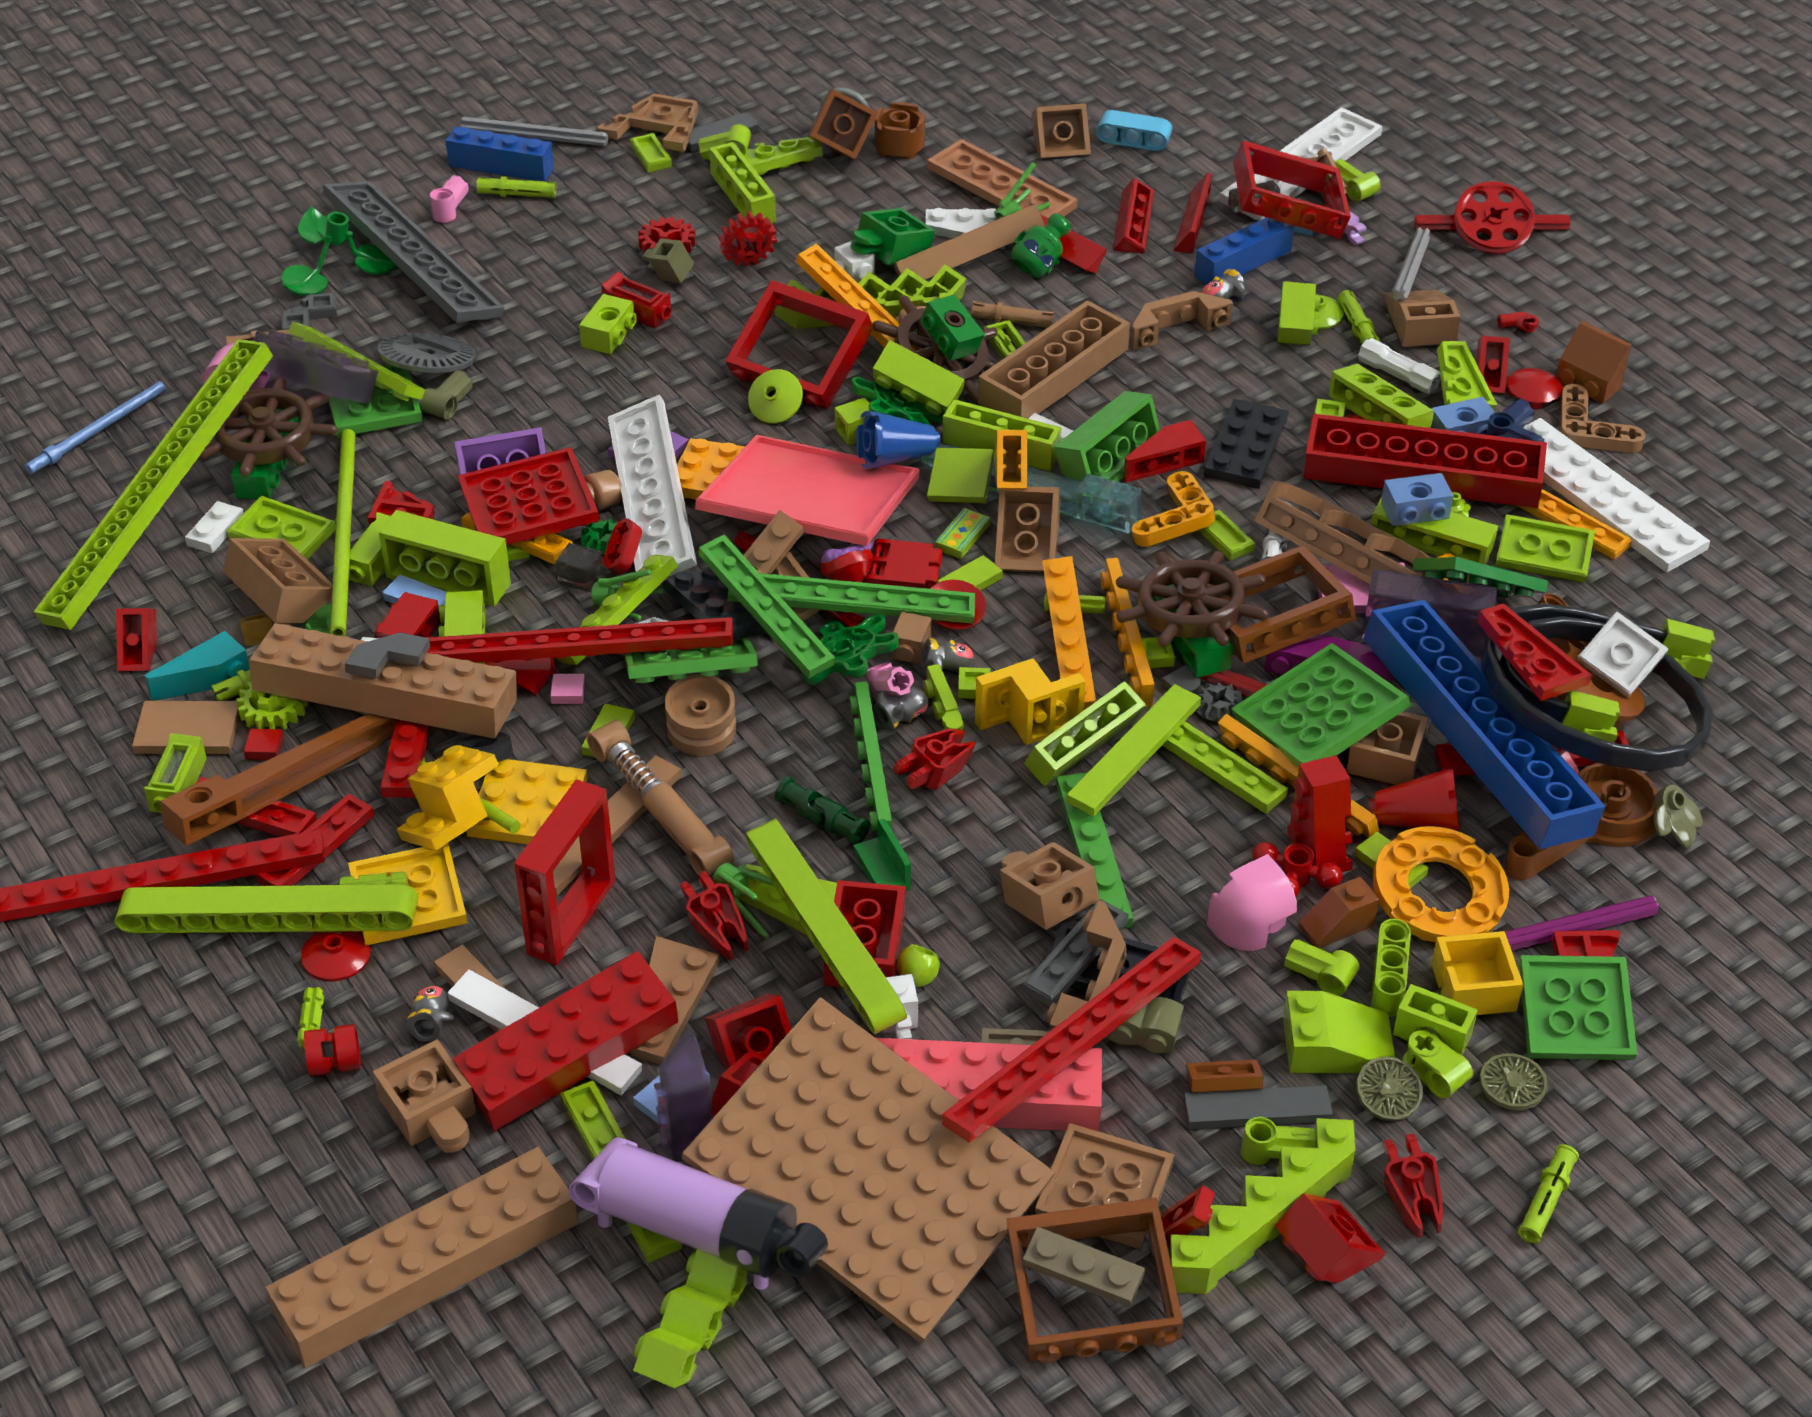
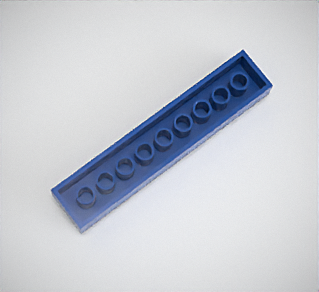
[1363,600,1606,849]

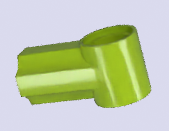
[698,124,752,161]
[1334,159,1380,202]
[1284,940,1360,996]
[1240,1117,1316,1165]

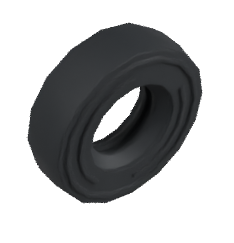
[454,732,513,762]

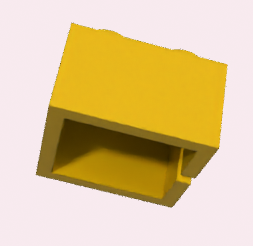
[1431,931,1523,1015]

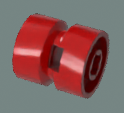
[304,1024,361,1077]

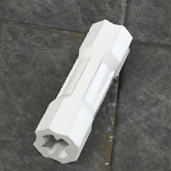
[1358,338,1441,395]

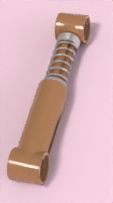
[586,719,735,877]

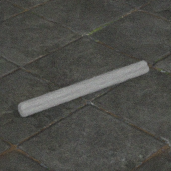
[461,117,608,146]
[1393,228,1430,301]

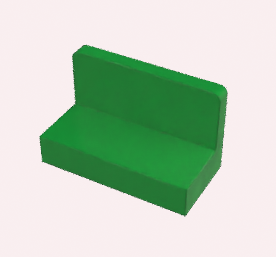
[853,818,911,891]

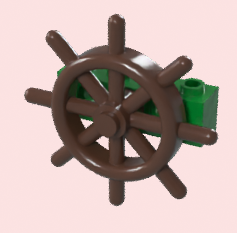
[198,376,338,499]
[1116,551,1269,678]

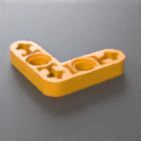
[1132,471,1215,547]

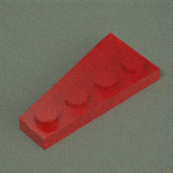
[1477,603,1592,701]

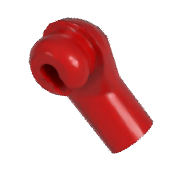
[1497,312,1539,333]

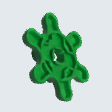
[851,377,943,425]
[790,614,899,685]

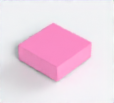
[551,674,585,704]

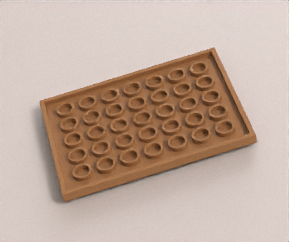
[682,997,1055,1344]

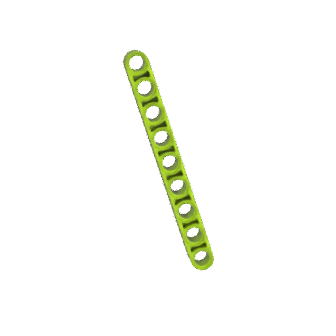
[745,818,907,1035]
[114,884,419,933]

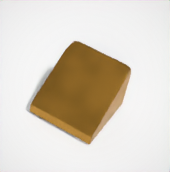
[239,612,273,646]

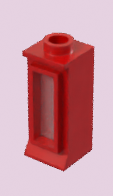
[601,272,672,329]

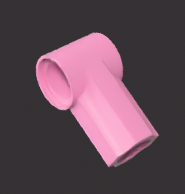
[430,176,469,223]
[865,662,914,701]

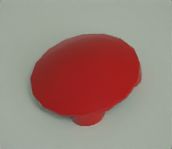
[1506,368,1563,410]

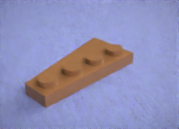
[631,936,720,1066]

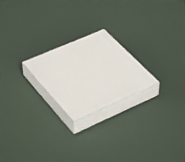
[1576,611,1668,698]

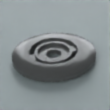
[377,333,476,373]

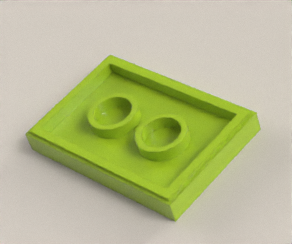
[227,496,336,560]
[1495,514,1595,583]

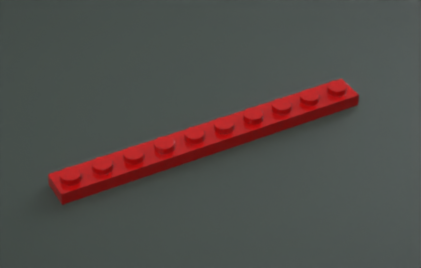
[427,617,734,663]
[0,829,325,922]
[942,936,1201,1143]

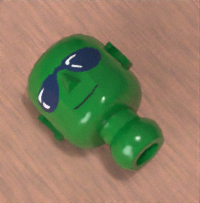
[1011,213,1071,278]

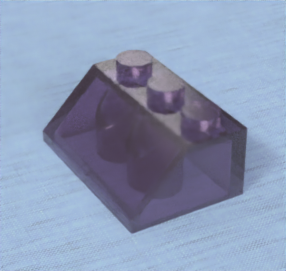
[654,1029,713,1162]

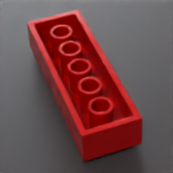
[452,951,679,1131]

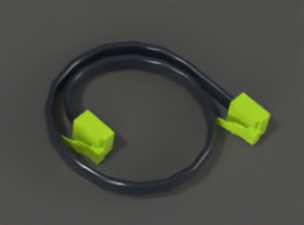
[1481,603,1715,772]

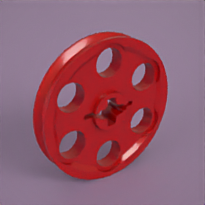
[1454,181,1535,254]

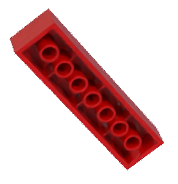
[1303,413,1547,508]

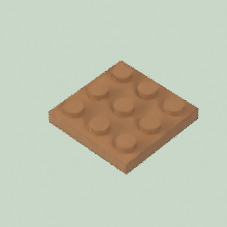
[1035,1123,1175,1250]

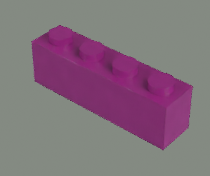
[1264,634,1394,684]

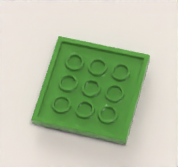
[623,637,758,683]
[1231,643,1411,767]

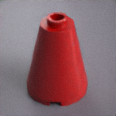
[1369,769,1460,832]

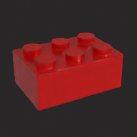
[824,880,905,987]

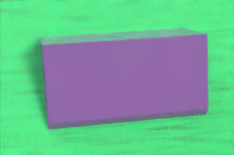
[454,427,546,475]

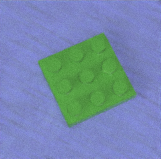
[323,365,423,437]
[1519,955,1637,1060]

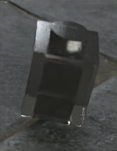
[556,543,606,593]

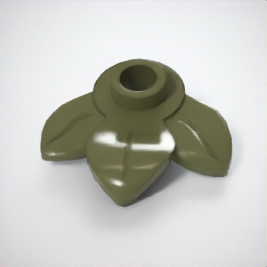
[1654,784,1702,849]

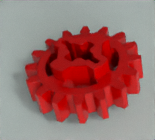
[718,211,777,267]
[638,217,696,254]

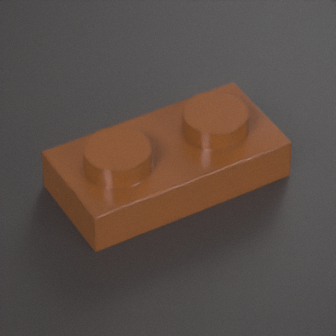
[1186,1060,1264,1092]

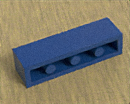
[446,127,554,181]
[1194,218,1294,285]

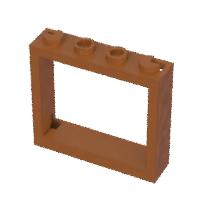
[1206,545,1356,664]
[1007,1197,1183,1363]

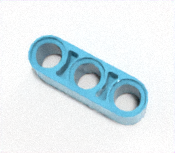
[1096,110,1173,151]

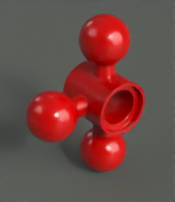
[1252,842,1343,898]

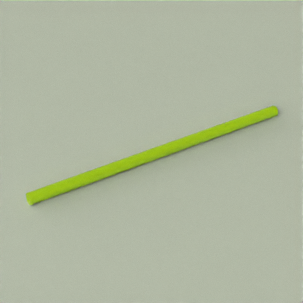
[330,429,356,636]

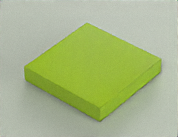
[927,448,995,503]

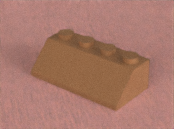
[223,538,333,625]

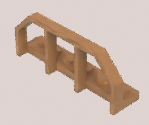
[1254,481,1431,603]

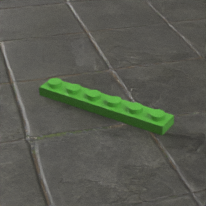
[698,535,835,679]
[849,682,892,837]
[1056,772,1134,928]

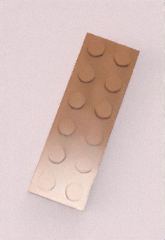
[927,139,1078,218]

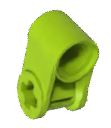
[1402,1030,1473,1099]

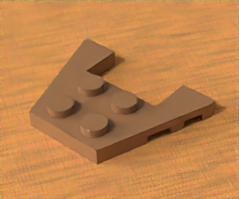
[597,94,699,152]

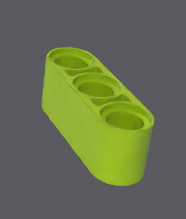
[1371,919,1411,1017]

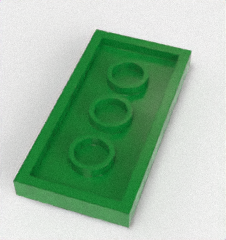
[1413,557,1548,598]

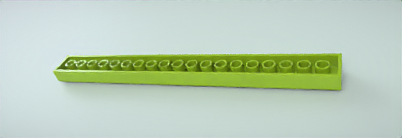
[34,339,273,630]

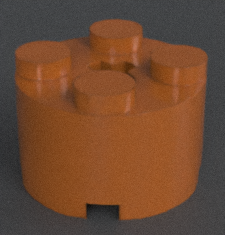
[874,102,925,159]

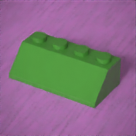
[1054,391,1160,501]

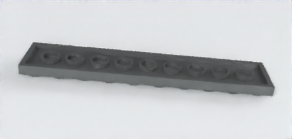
[322,181,504,323]

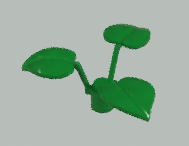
[281,206,397,296]

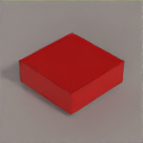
[244,728,284,760]

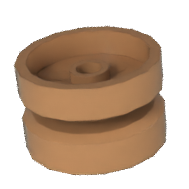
[665,674,736,756]

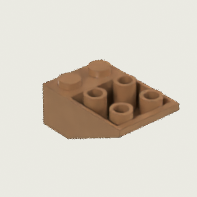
[1383,289,1461,347]

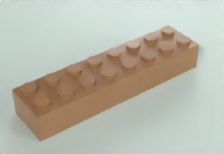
[249,623,517,739]
[265,1147,578,1368]

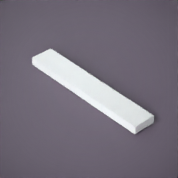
[447,970,642,1096]

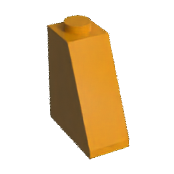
[995,430,1027,490]

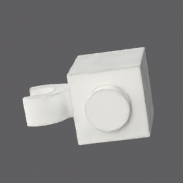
[834,241,874,283]
[883,974,918,1039]

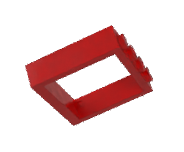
[1233,140,1351,239]
[725,280,873,409]
[514,779,616,966]

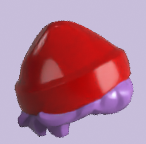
[821,542,873,583]

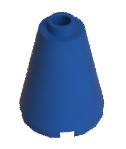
[856,411,940,469]

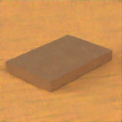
[132,701,240,754]

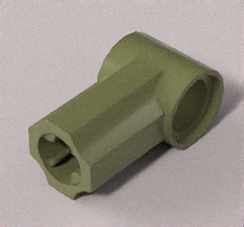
[420,370,473,420]

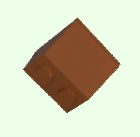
[1556,321,1631,404]

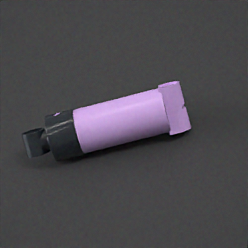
[569,1137,828,1290]

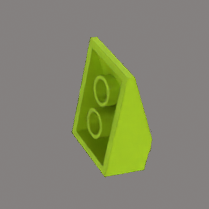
[1283,991,1395,1073]

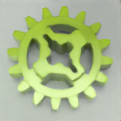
[236,681,308,730]

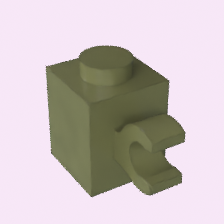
[641,238,694,283]

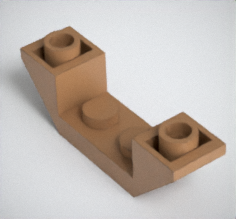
[1131,291,1233,351]
[1046,900,1127,1031]

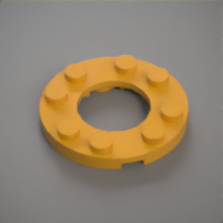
[1373,826,1509,943]

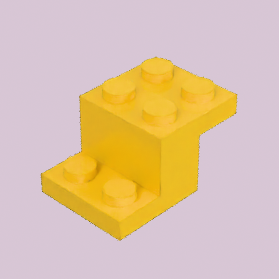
[975,658,1086,745]
[397,745,499,851]

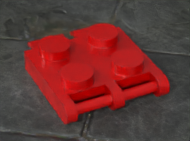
[865,538,943,589]

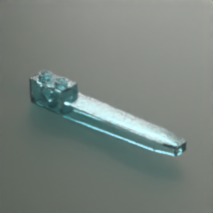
[921,444,1142,533]

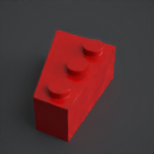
[1287,755,1353,872]

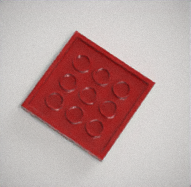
[458,447,600,545]

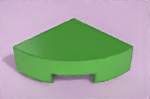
[303,604,331,634]

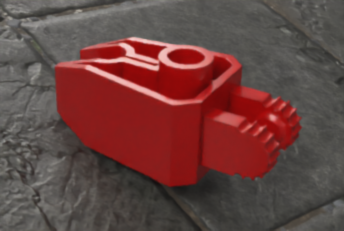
[892,729,976,790]
[680,871,749,960]
[1383,1133,1443,1238]

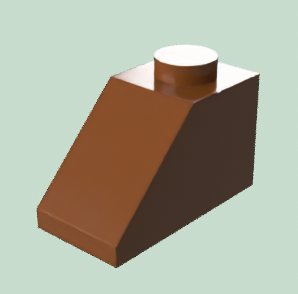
[1299,877,1379,948]

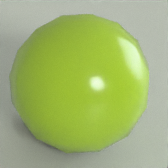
[896,944,940,987]

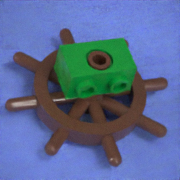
[872,294,998,403]

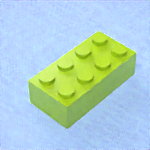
[379,510,511,607]

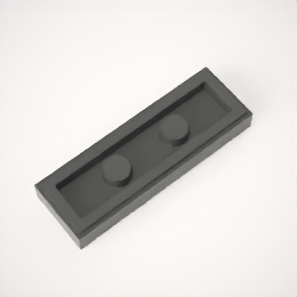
[687,112,759,152]

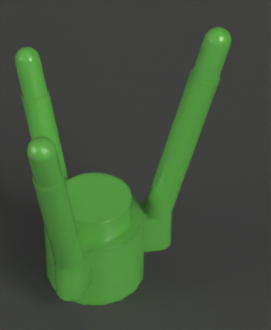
[994,163,1050,220]
[592,569,664,620]
[713,863,774,940]

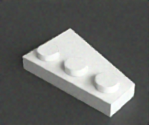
[926,208,1005,249]

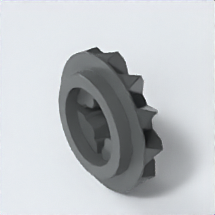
[1195,681,1243,722]

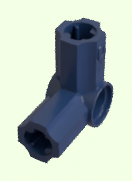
[1486,399,1545,442]

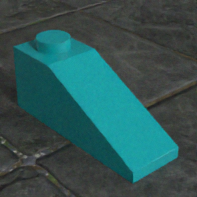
[144,631,250,701]

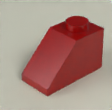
[1476,335,1510,394]
[116,608,157,671]

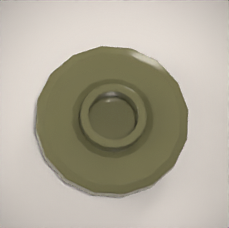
[1479,1053,1548,1110]
[1356,1056,1423,1122]

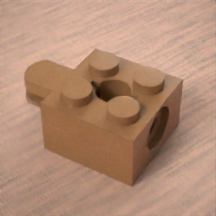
[1000,842,1099,930]
[373,1039,476,1153]

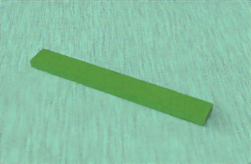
[727,573,975,624]

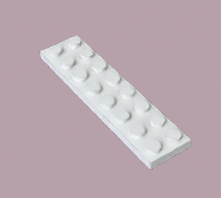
[1219,107,1382,221]
[608,395,697,576]
[1523,418,1710,573]

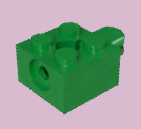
[850,208,935,266]

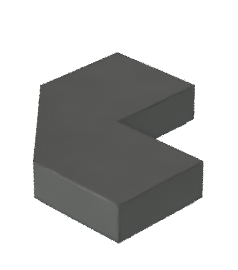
[281,292,337,330]
[345,632,430,678]

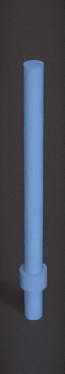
[25,381,166,474]

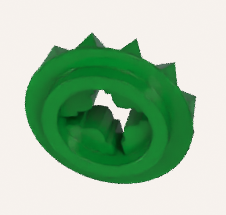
[581,518,618,555]

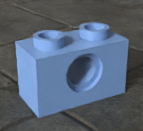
[1431,397,1495,435]
[1381,473,1453,526]

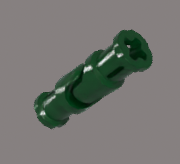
[774,776,870,845]

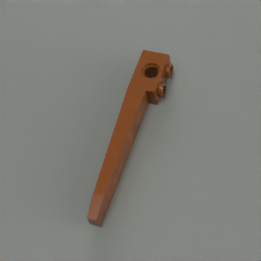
[160,714,396,846]

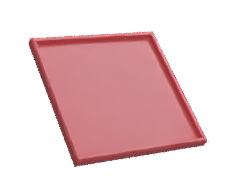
[695,435,920,546]

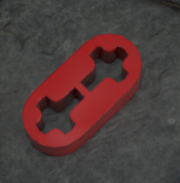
[603,518,642,575]

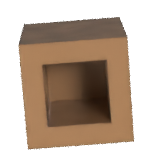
[891,612,931,665]

